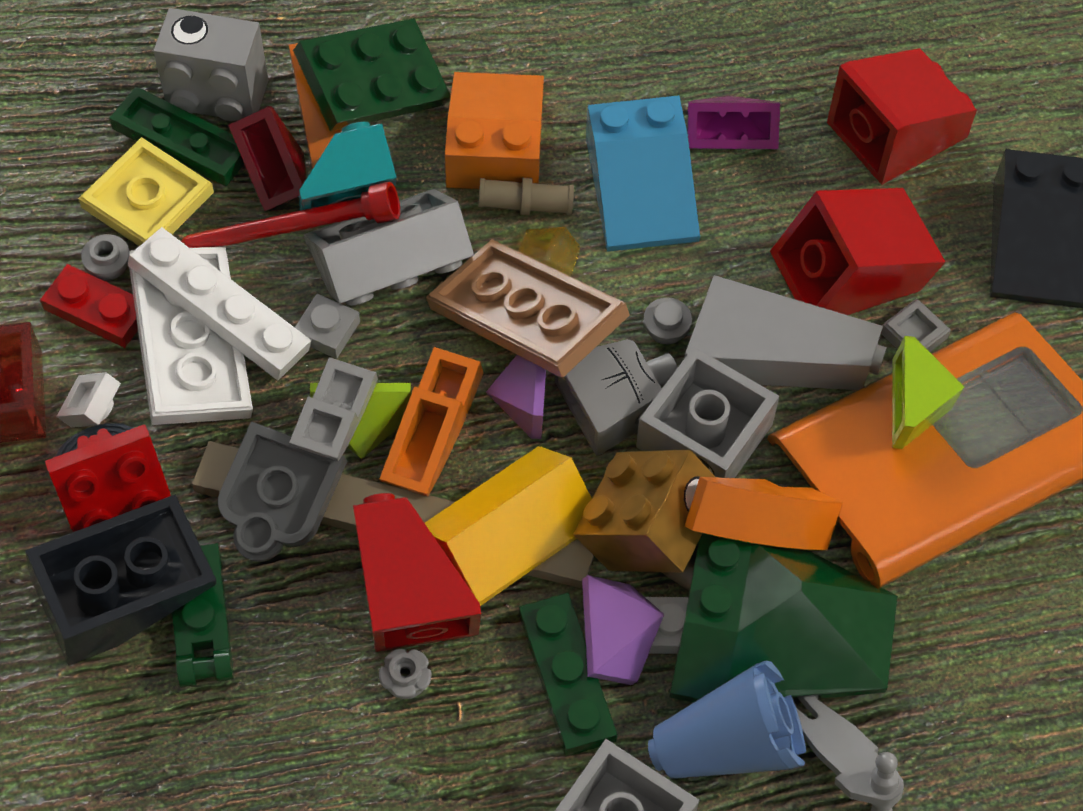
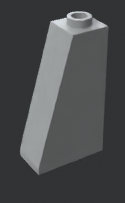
[684,275,887,390]

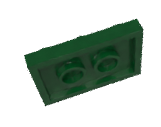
[293,18,451,132]

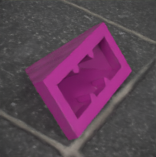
[687,96,780,149]

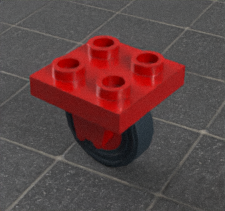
[45,423,171,532]

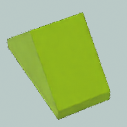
[892,336,965,449]

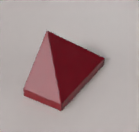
[228,106,307,211]

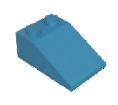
[586,95,700,252]

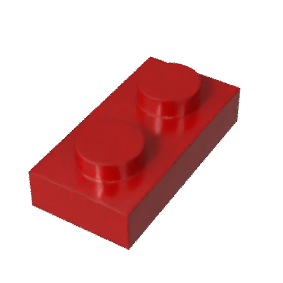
[40,264,138,348]

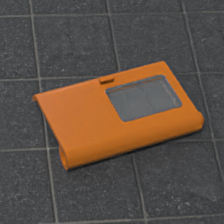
[767,312,1083,589]

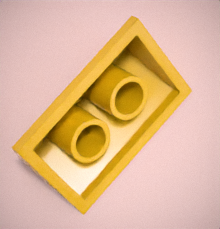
[425,446,592,606]

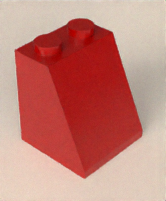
[827,48,977,185]
[770,188,946,315]
[353,493,481,652]

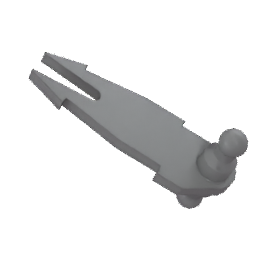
[796,695,904,811]

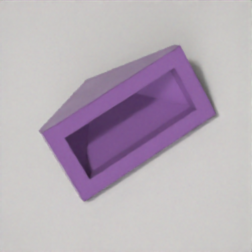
[486,355,546,439]
[582,575,664,685]

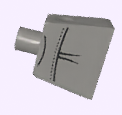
[555,339,678,456]

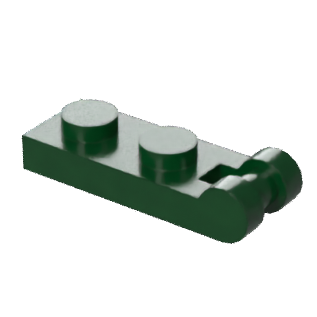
[172,543,234,688]

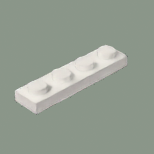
[128,227,311,380]

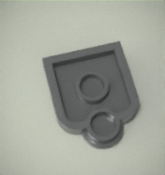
[218,421,347,562]

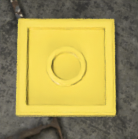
[78,137,214,246]

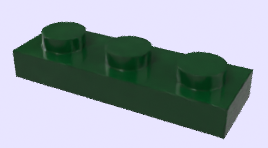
[109,86,244,186]
[518,593,618,757]

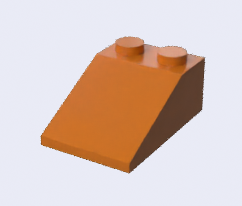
[445,72,544,189]

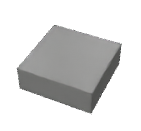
[881,298,951,352]

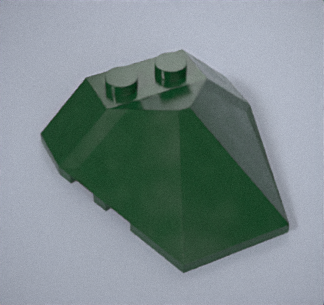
[669,533,898,702]

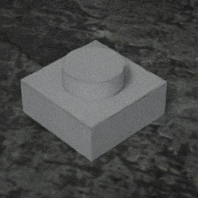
[295,294,360,359]

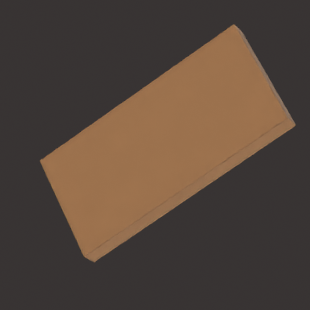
[426,239,630,378]

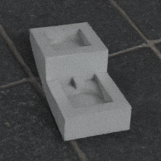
[289,357,378,461]

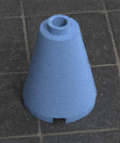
[648,660,806,779]

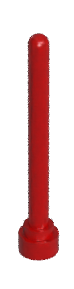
[181,182,400,248]

